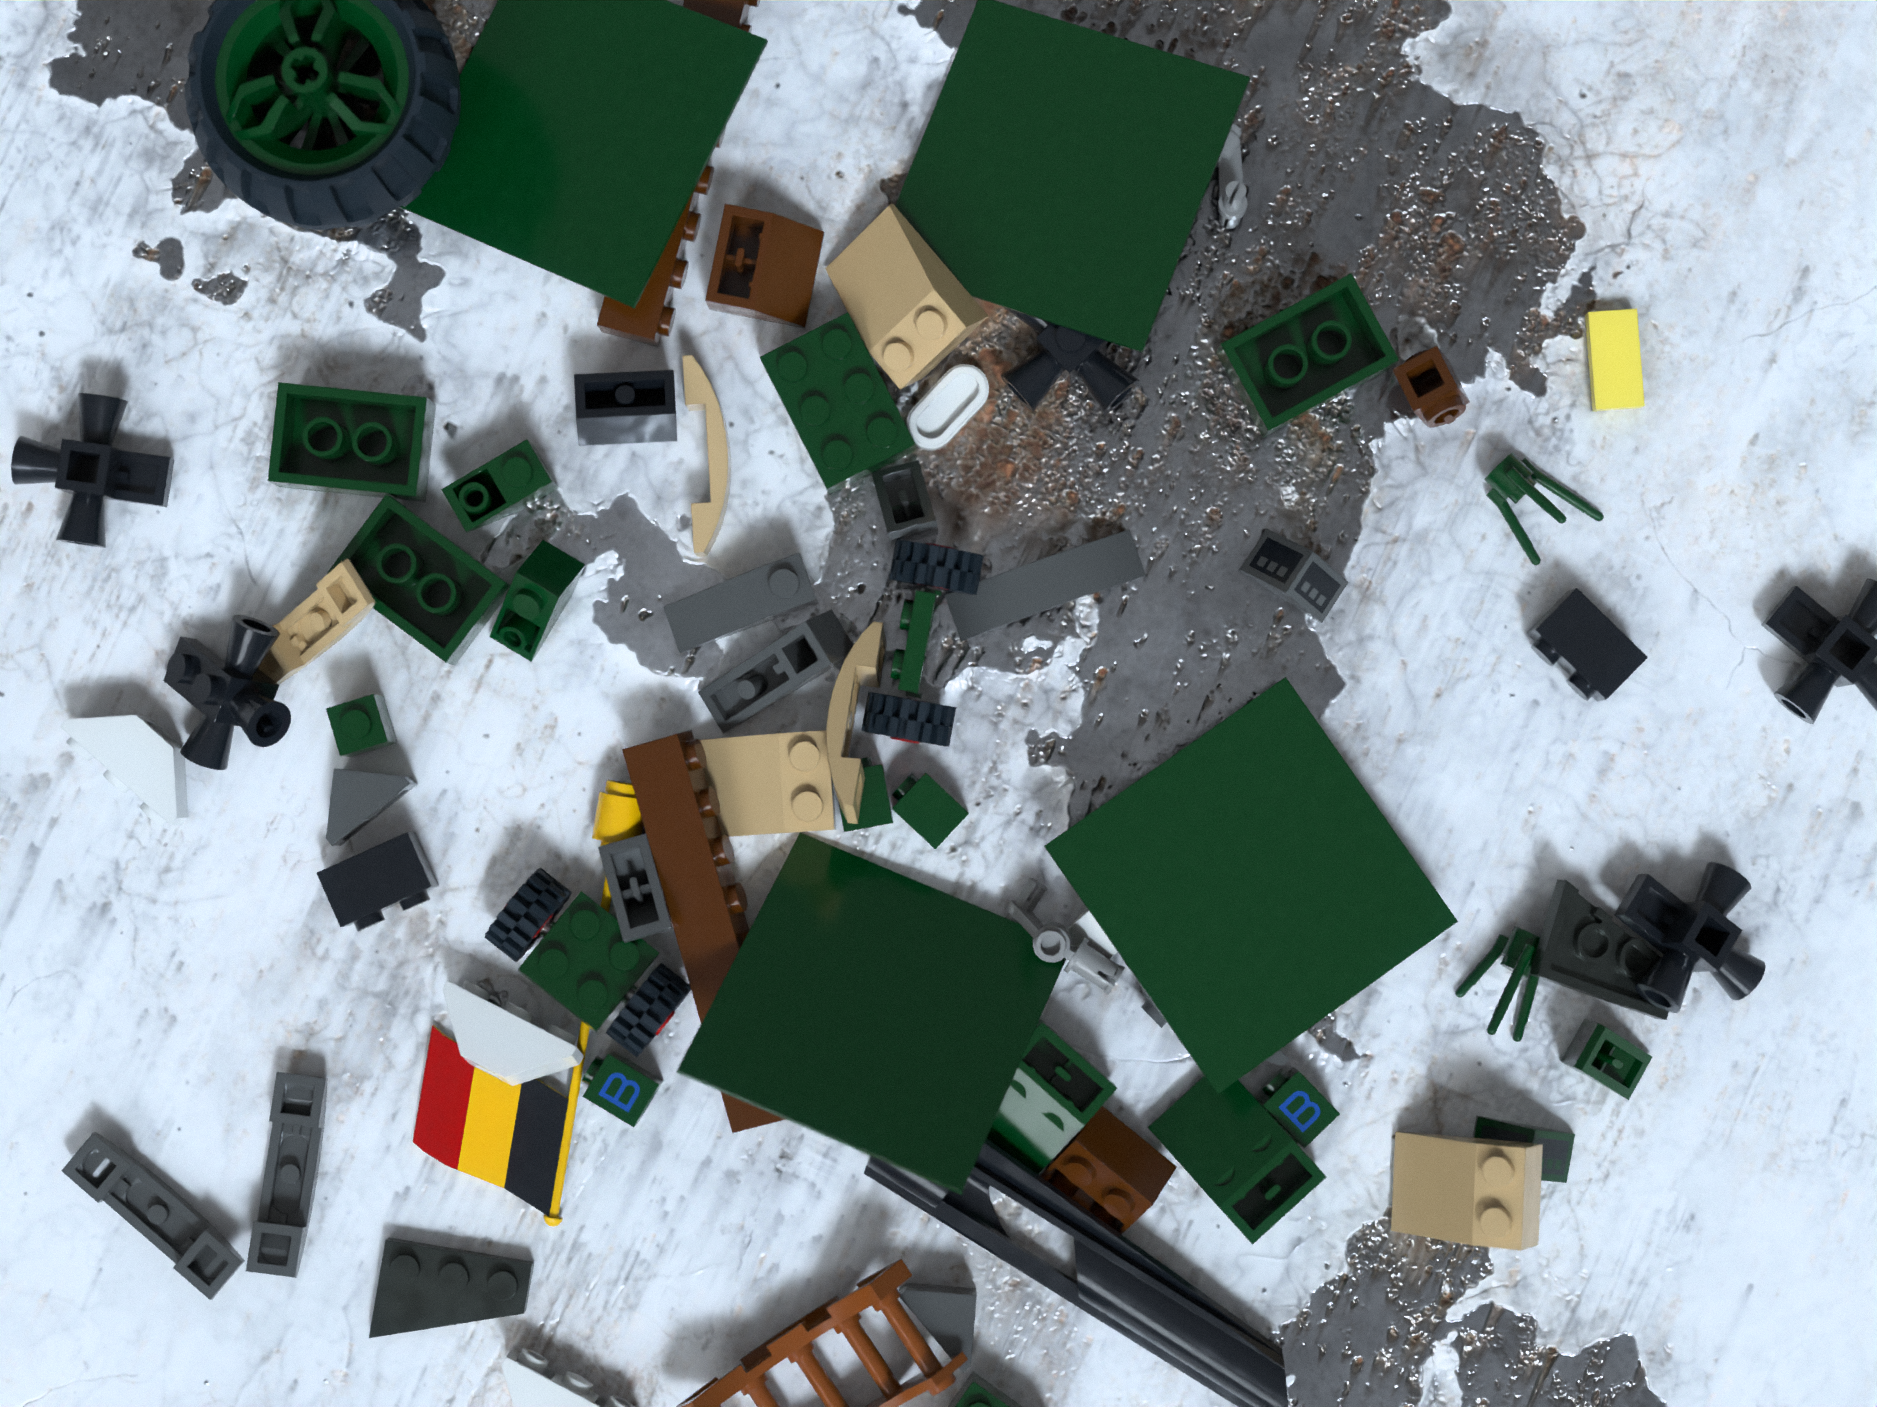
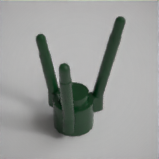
[1484,452,1604,566]
[1455,927,1540,1042]

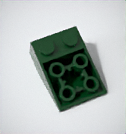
[987,1019,1117,1174]
[1148,1076,1327,1245]

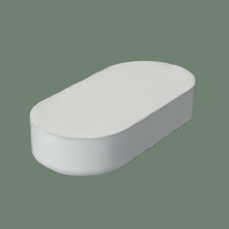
[907,364,989,451]

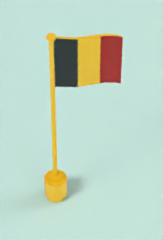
[413,780,644,1227]

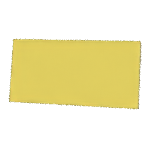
[1585,309,1645,412]

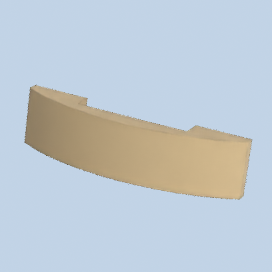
[683,355,731,557]
[258,559,375,684]
[826,622,887,824]

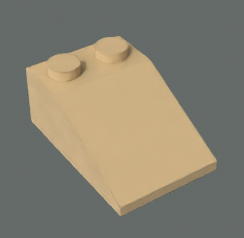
[825,204,988,390]
[700,730,836,837]
[1391,1131,1543,1251]

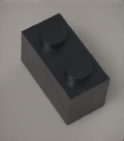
[574,370,677,446]
[1527,588,1648,701]
[317,832,439,932]

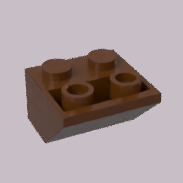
[705,204,825,329]
[1038,1106,1177,1234]

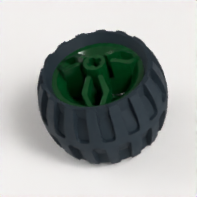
[184,0,461,230]

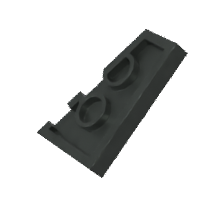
[1529,879,1669,1020]
[369,1238,534,1338]

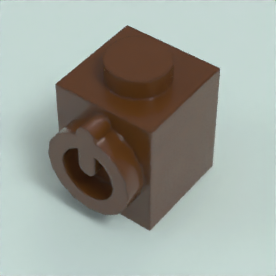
[1392,345,1470,428]

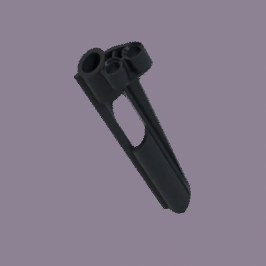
[864,1138,1288,1407]

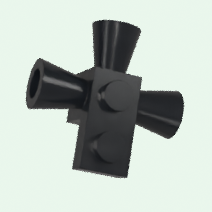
[1000,307,1140,415]
[11,393,175,548]
[1761,578,1877,724]
[163,615,291,770]
[1614,862,1766,1013]

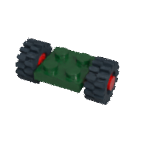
[861,540,984,747]
[484,867,691,1057]

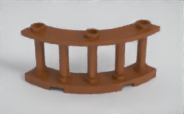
[676,1259,968,1407]

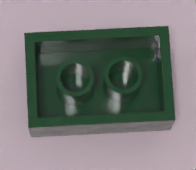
[1216,273,1399,438]
[760,312,916,495]
[268,382,436,502]
[326,494,510,666]

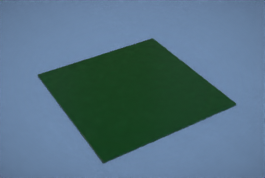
[400,0,768,309]
[895,0,1251,353]
[1044,677,1458,1094]
[677,832,1066,1194]

